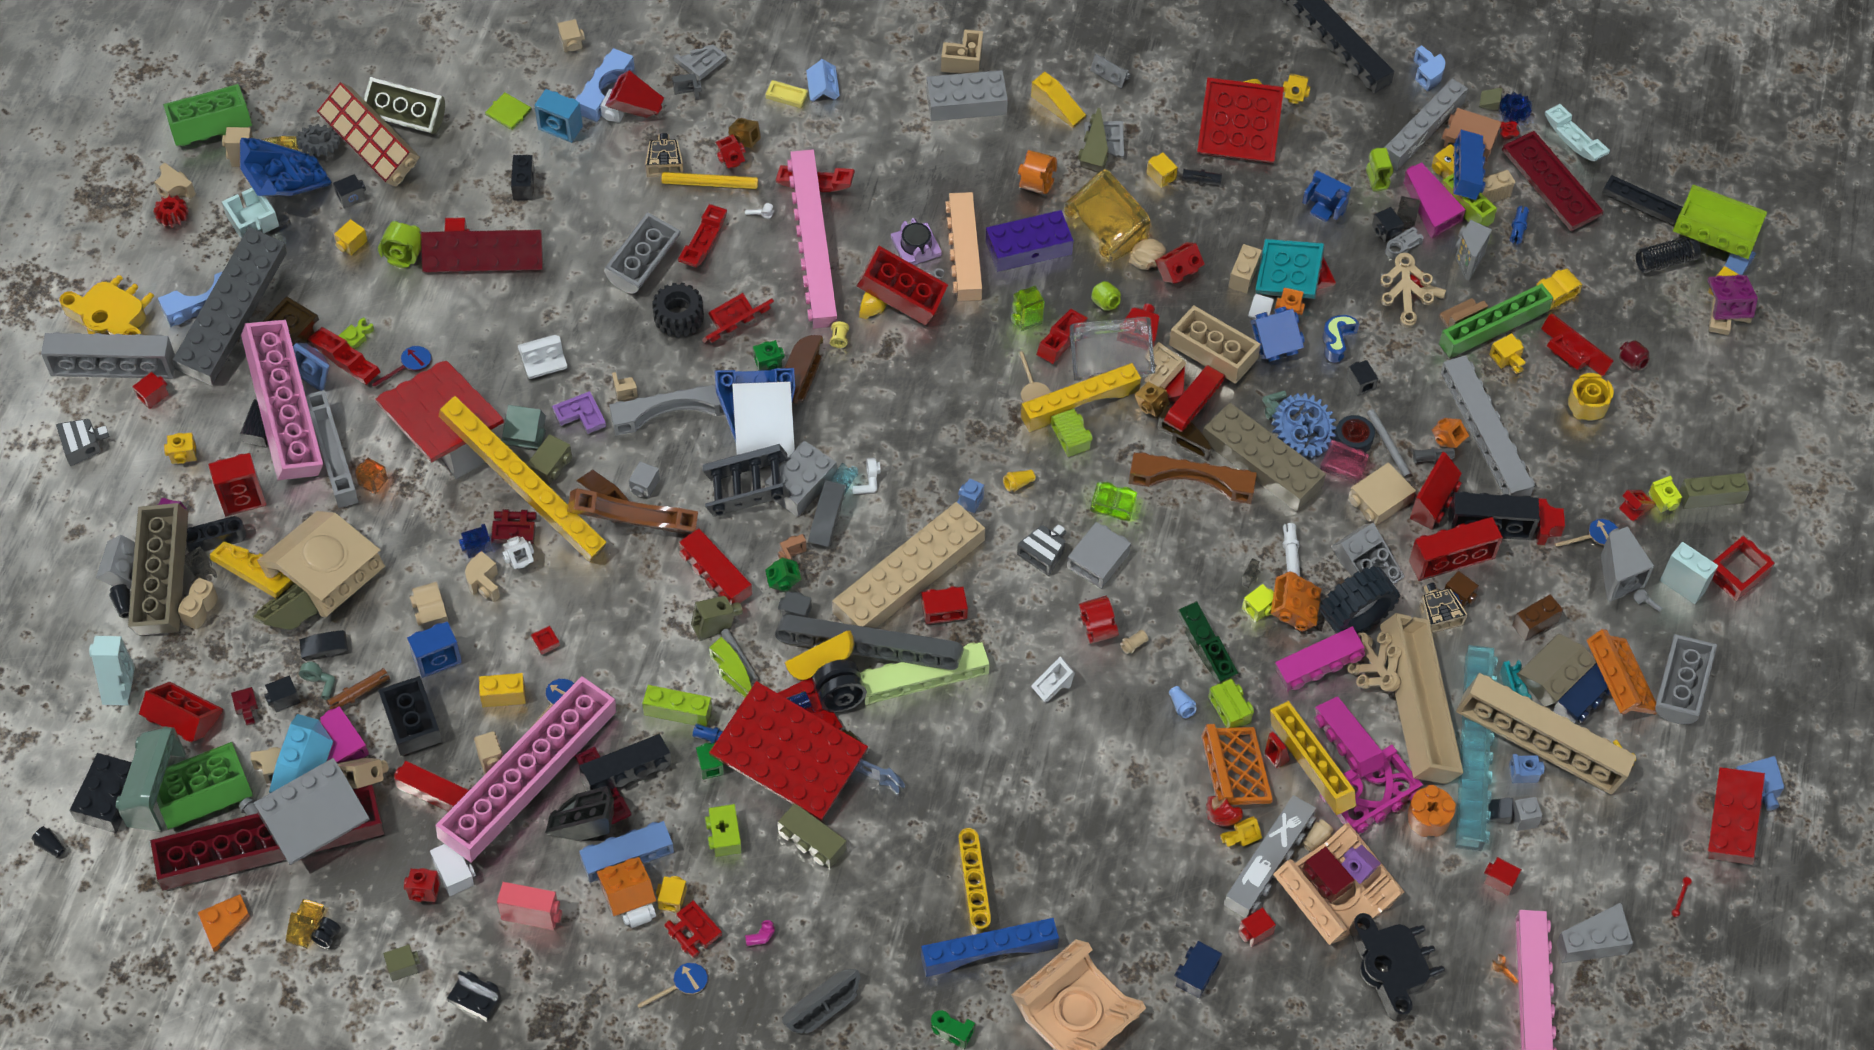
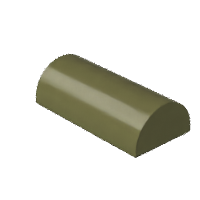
[364,77,445,134]

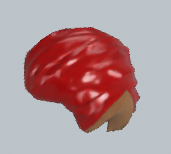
[1206,796,1243,827]

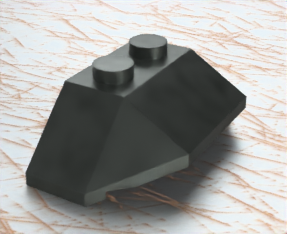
[545,786,614,841]

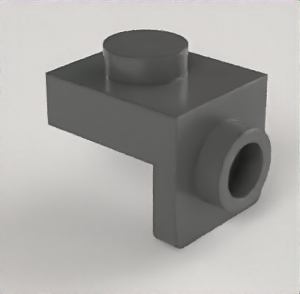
[672,73,702,100]

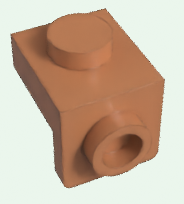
[778,534,806,560]

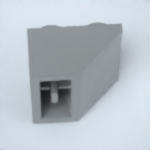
[96,535,135,589]

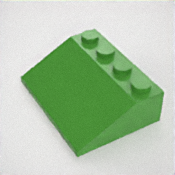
[163,84,252,146]
[156,742,253,830]

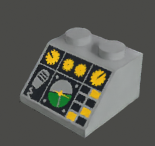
[1455,220,1492,280]

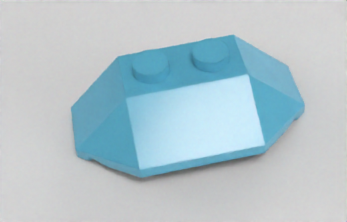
[269,714,333,793]

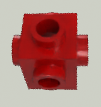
[715,134,746,168]
[404,868,441,902]

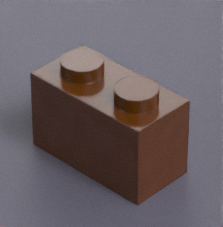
[1512,594,1563,641]

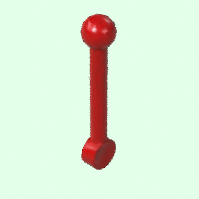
[1671,877,1692,917]

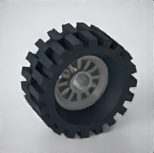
[1320,566,1400,634]

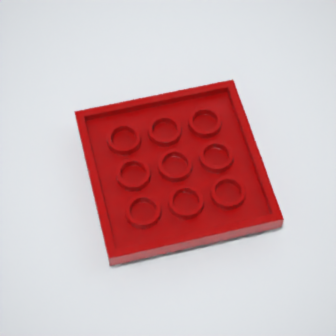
[1197,77,1284,164]

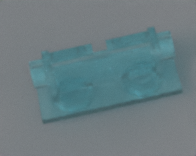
[831,463,858,499]

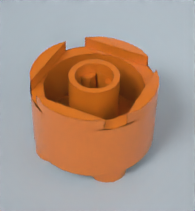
[1018,150,1057,194]
[1407,785,1456,837]

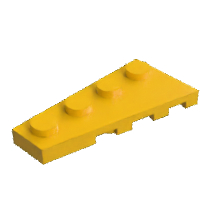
[210,542,294,599]

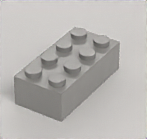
[926,70,1008,121]

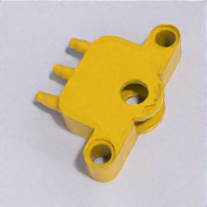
[59,275,154,335]

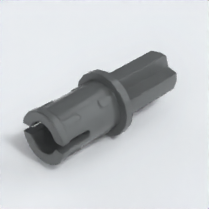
[1413,447,1455,463]

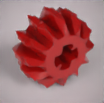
[153,194,189,228]

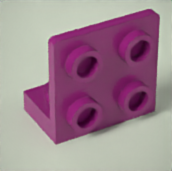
[1708,275,1758,320]

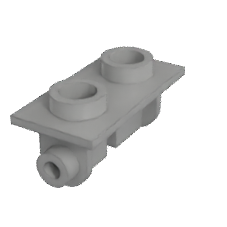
[1090,54,1131,88]

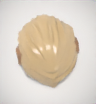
[1128,239,1167,270]

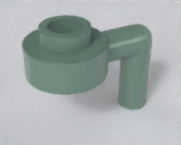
[1262,391,1287,422]
[299,662,335,700]

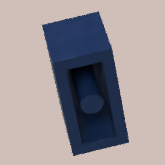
[1174,941,1222,999]

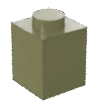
[383,944,420,982]

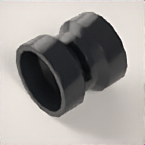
[310,917,341,948]

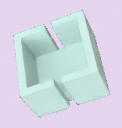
[222,188,279,239]

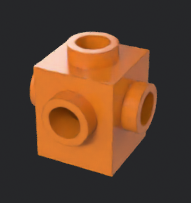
[1275,288,1305,315]
[1432,418,1469,448]

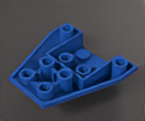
[240,138,332,197]
[714,368,795,442]

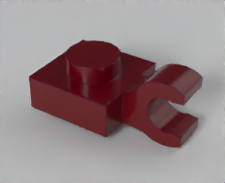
[231,687,258,726]

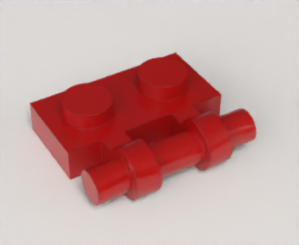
[664,900,722,958]

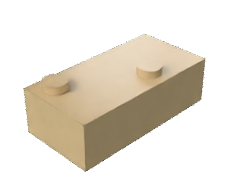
[1169,305,1260,384]

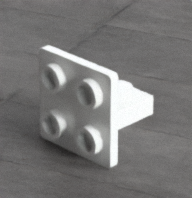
[518,335,567,379]

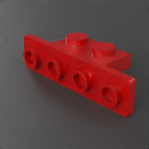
[702,293,774,343]
[1541,313,1614,376]

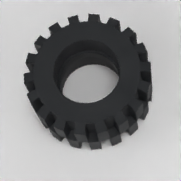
[652,283,704,337]

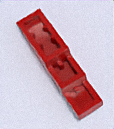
[307,327,381,385]

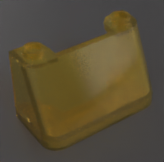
[1064,169,1151,263]

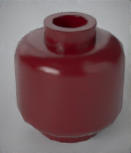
[1619,340,1650,370]

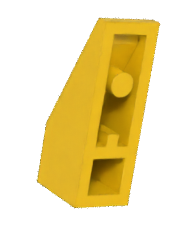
[1031,71,1086,128]

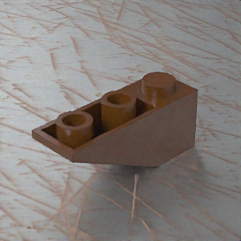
[576,470,629,524]

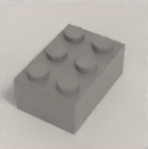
[765,440,837,517]

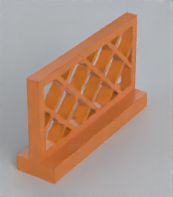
[1586,629,1657,715]
[1201,724,1273,805]

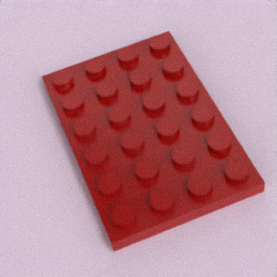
[709,681,868,822]

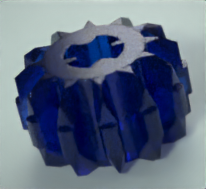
[1499,91,1532,124]

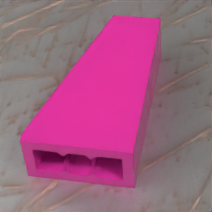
[1403,162,1466,238]

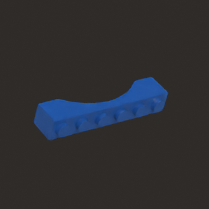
[921,918,1059,977]

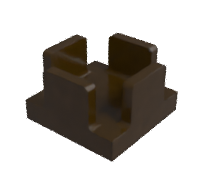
[262,296,319,346]

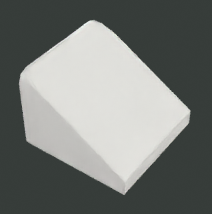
[1248,294,1274,319]

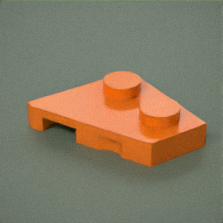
[198,894,250,952]

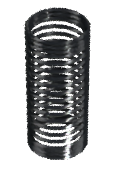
[1636,236,1701,273]

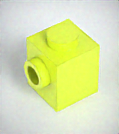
[1242,584,1274,622]

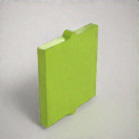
[485,92,532,130]

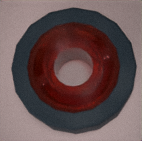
[1335,415,1375,456]

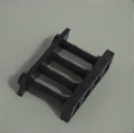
[703,444,791,517]

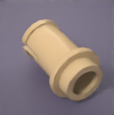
[1120,630,1149,654]

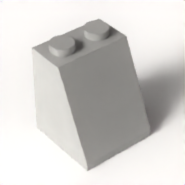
[1601,526,1654,602]

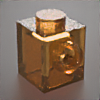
[355,457,388,495]

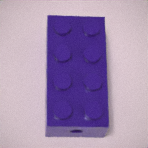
[985,210,1074,272]

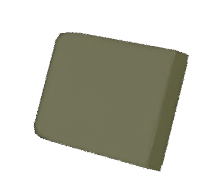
[1479,88,1502,111]

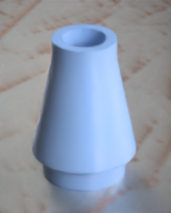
[1169,686,1197,718]

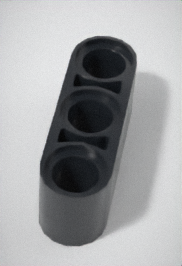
[186,516,246,554]

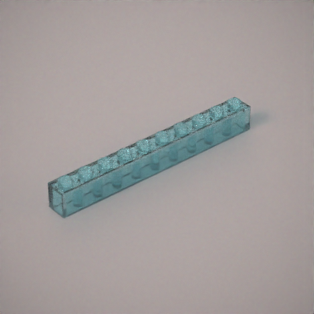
[1455,645,1497,851]

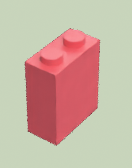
[497,882,562,930]

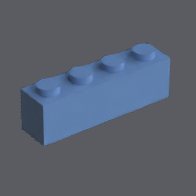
[579,821,674,883]

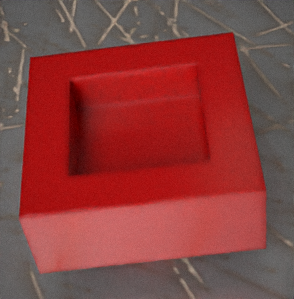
[531,626,560,655]

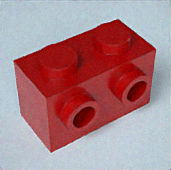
[1155,242,1205,284]
[921,586,968,625]

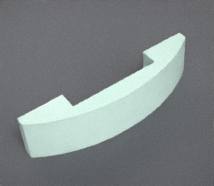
[1545,104,1610,161]

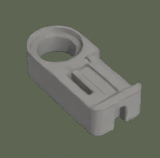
[1386,227,1424,259]

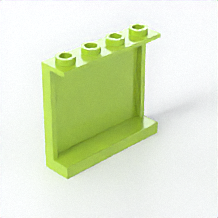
[1673,184,1767,259]

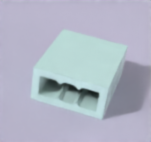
[1660,542,1718,604]

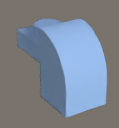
[1414,45,1445,92]

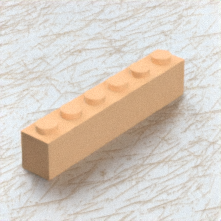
[945,192,982,301]

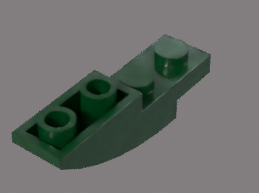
[1177,601,1238,683]

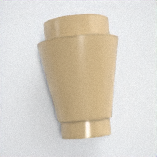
[1302,819,1334,852]

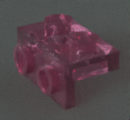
[1320,440,1369,484]

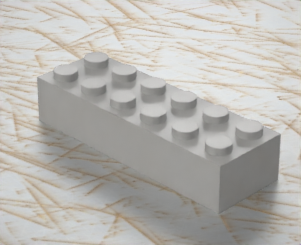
[41,332,175,379]

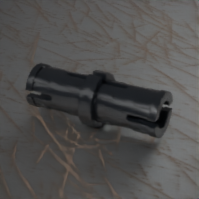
[1182,168,1222,186]

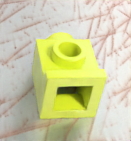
[1648,475,1682,512]

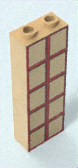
[317,82,420,187]

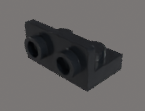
[447,971,501,1021]

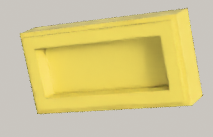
[765,80,808,109]

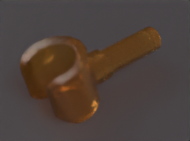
[1491,954,1518,985]

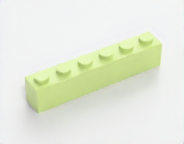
[860,642,990,705]

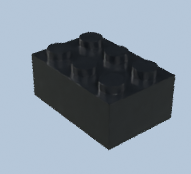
[378,676,442,756]
[69,753,132,833]

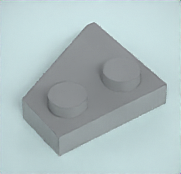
[674,45,727,80]
[1084,121,1124,159]

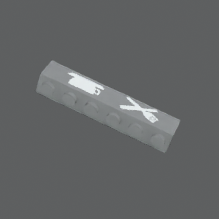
[1384,78,1468,171]
[1224,795,1316,918]

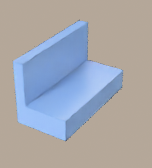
[806,59,840,102]

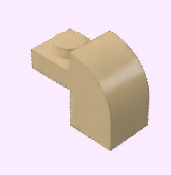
[465,551,500,602]

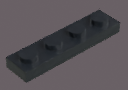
[1602,175,1683,225]

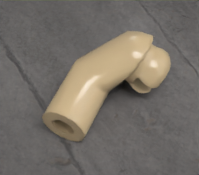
[1417,285,1446,300]

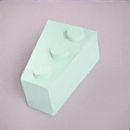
[89,636,135,705]

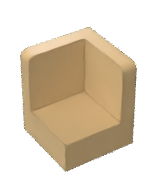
[612,372,638,402]

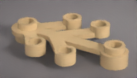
[1380,253,1434,328]
[1347,631,1401,692]

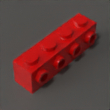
[679,528,752,605]

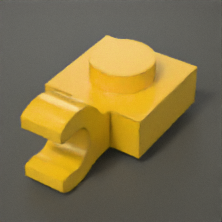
[1220,816,1262,847]

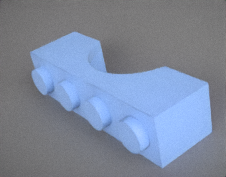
[575,48,634,122]
[158,271,223,327]

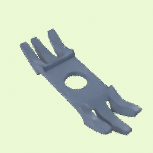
[855,759,905,795]

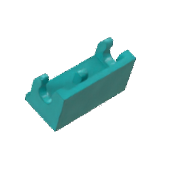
[1500,660,1533,700]

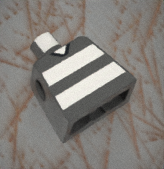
[56,419,110,466]
[1017,525,1066,576]

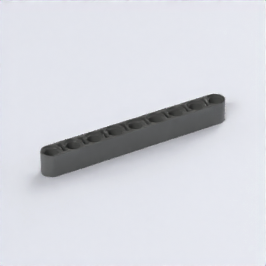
[775,614,964,670]

